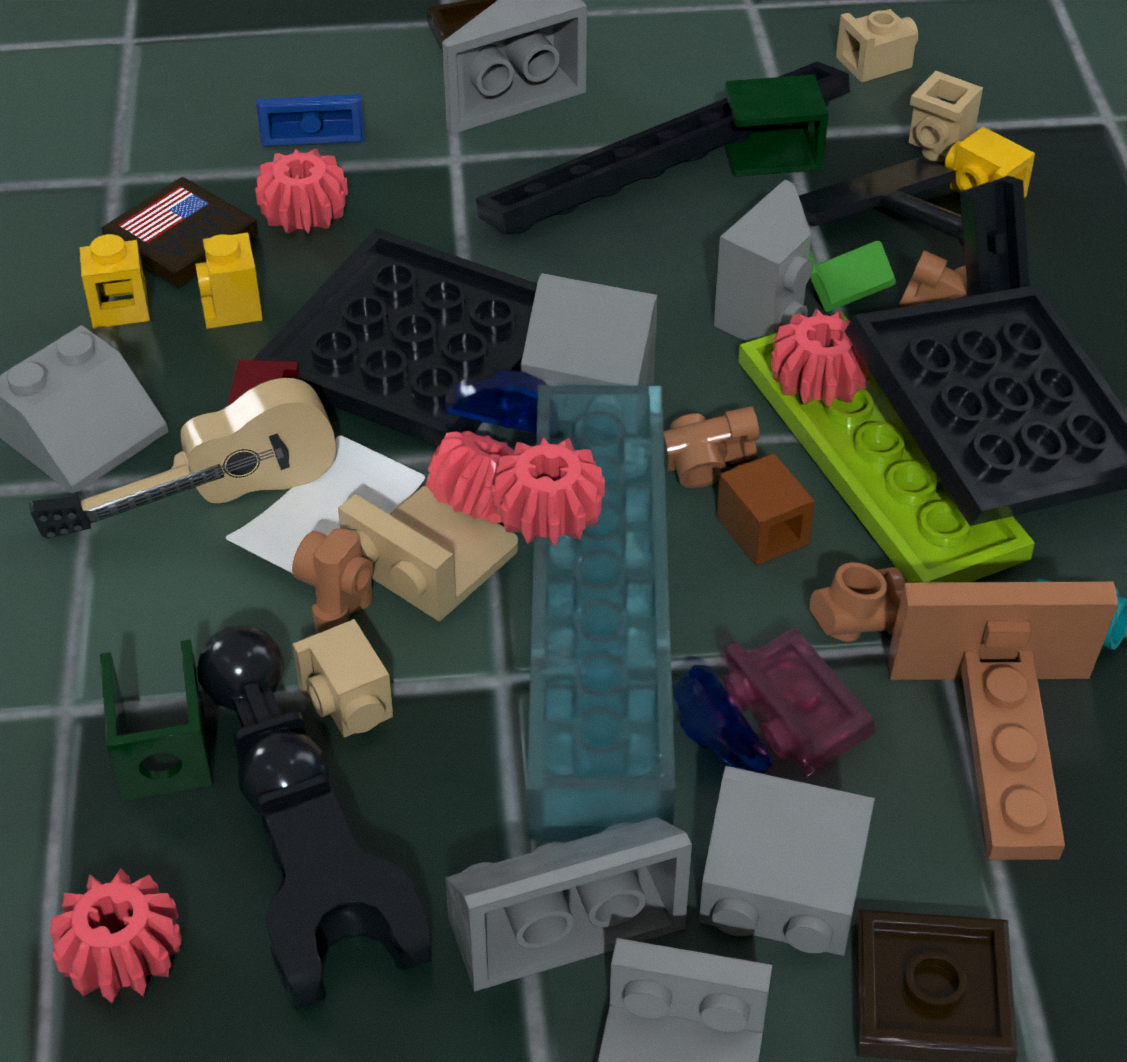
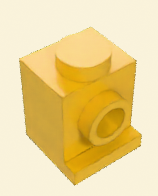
[945,127,1035,198]
[195,232,263,329]
[79,234,150,329]

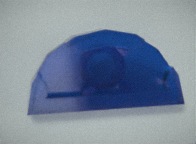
[444,370,560,438]
[673,664,773,774]

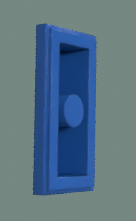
[256,94,365,147]

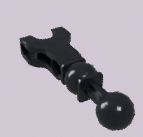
[197,625,432,1010]

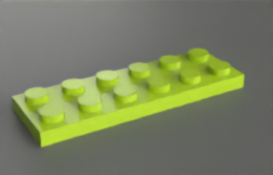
[738,312,1035,583]

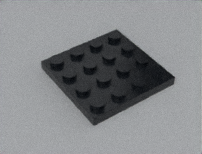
[253,228,537,446]
[844,285,1127,526]

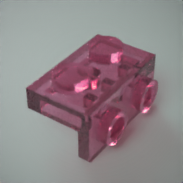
[723,627,875,776]

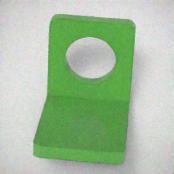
[809,241,896,312]

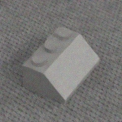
[445,817,692,992]

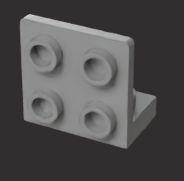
[598,938,772,1062]

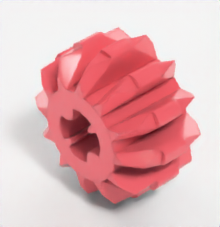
[255,148,348,234]
[771,308,871,408]
[425,431,514,524]
[492,435,605,548]
[50,868,182,1004]

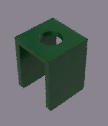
[723,74,829,177]
[100,639,213,801]

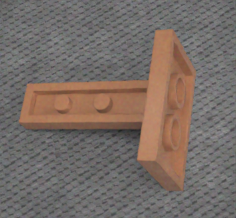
[887,581,1118,860]

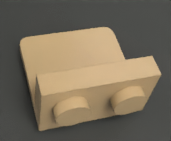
[338,486,518,622]

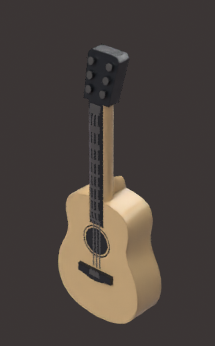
[29,378,336,538]

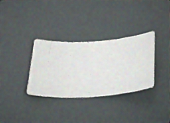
[226,435,425,574]

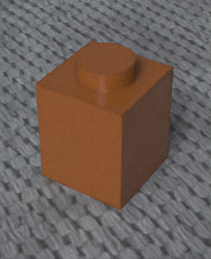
[717,453,815,566]

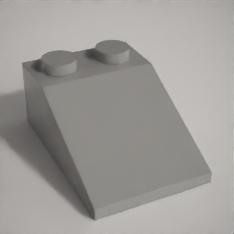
[442,0,587,135]

